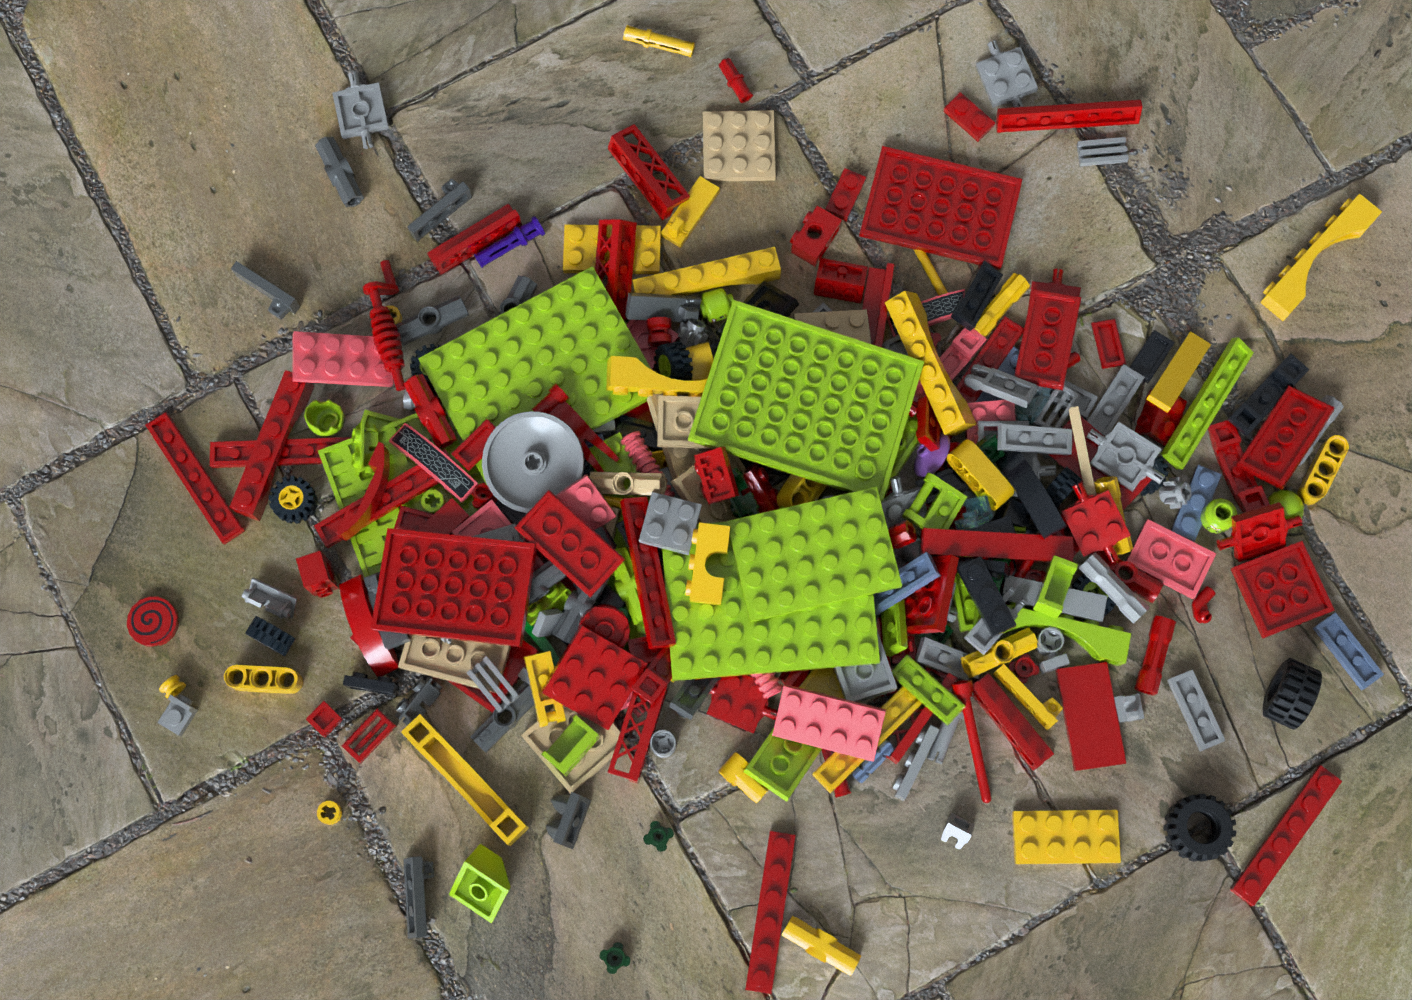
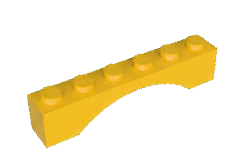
[1260,193,1382,321]
[632,247,781,296]
[884,291,977,436]
[606,356,707,397]
[401,714,529,846]

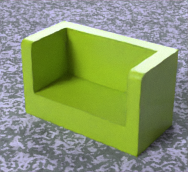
[1033,555,1078,619]
[541,714,600,777]

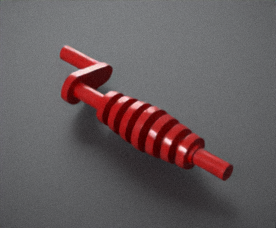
[363,260,405,391]

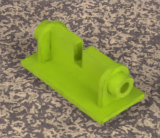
[351,421,379,475]
[526,581,572,626]

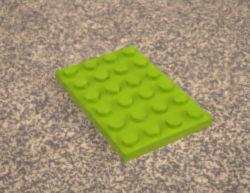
[726,487,902,622]

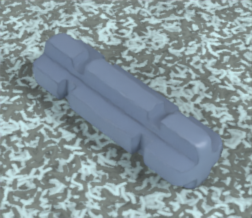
[852,740,895,783]

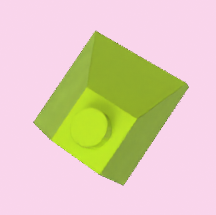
[449,844,511,923]

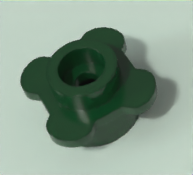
[643,821,674,852]
[600,942,631,974]

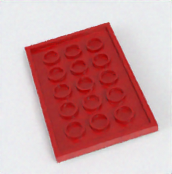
[859,146,1023,270]
[371,528,537,647]

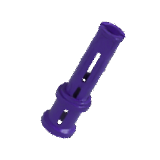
[474,216,545,268]

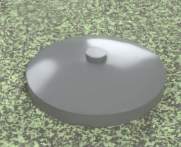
[482,411,584,513]

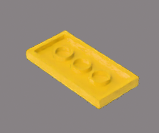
[563,224,661,274]
[1012,810,1121,864]

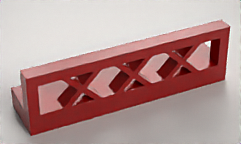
[608,124,690,220]
[427,203,522,275]
[595,219,637,320]
[862,263,894,348]
[877,667,957,765]
[972,673,1054,770]
[607,683,669,784]

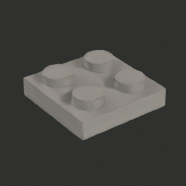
[639,492,702,555]

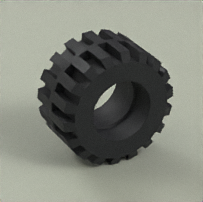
[1262,658,1322,730]
[1163,794,1237,862]

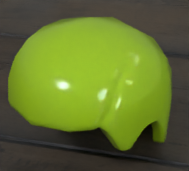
[304,399,345,436]
[1267,490,1304,519]

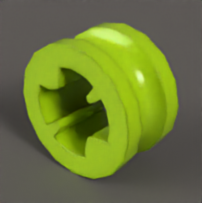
[421,490,445,514]

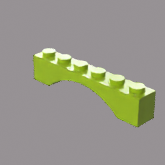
[972,602,1131,666]

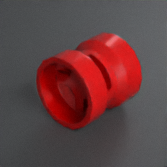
[647,317,672,347]

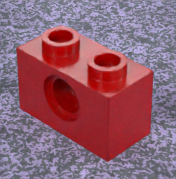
[790,206,842,267]
[296,551,339,598]

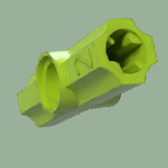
[614,546,644,626]

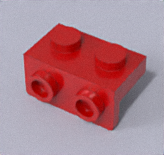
[1135,389,1187,446]
[741,462,780,514]

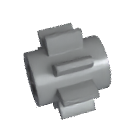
[677,319,708,347]
[1159,477,1192,509]

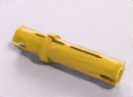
[623,25,695,58]

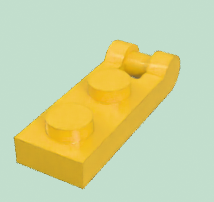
[524,651,566,727]

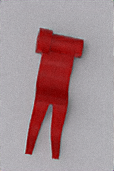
[532,383,620,472]

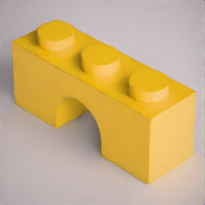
[685,522,731,606]

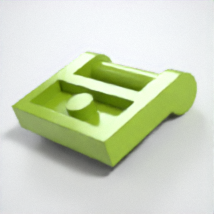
[902,473,967,529]

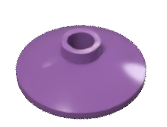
[914,432,950,478]

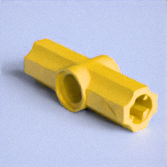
[961,627,1038,678]
[781,915,861,976]

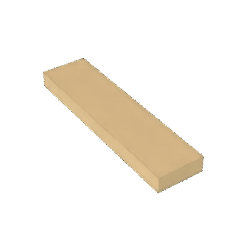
[1069,406,1096,495]

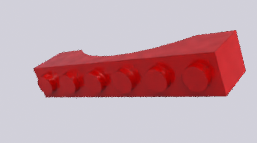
[229,370,314,521]

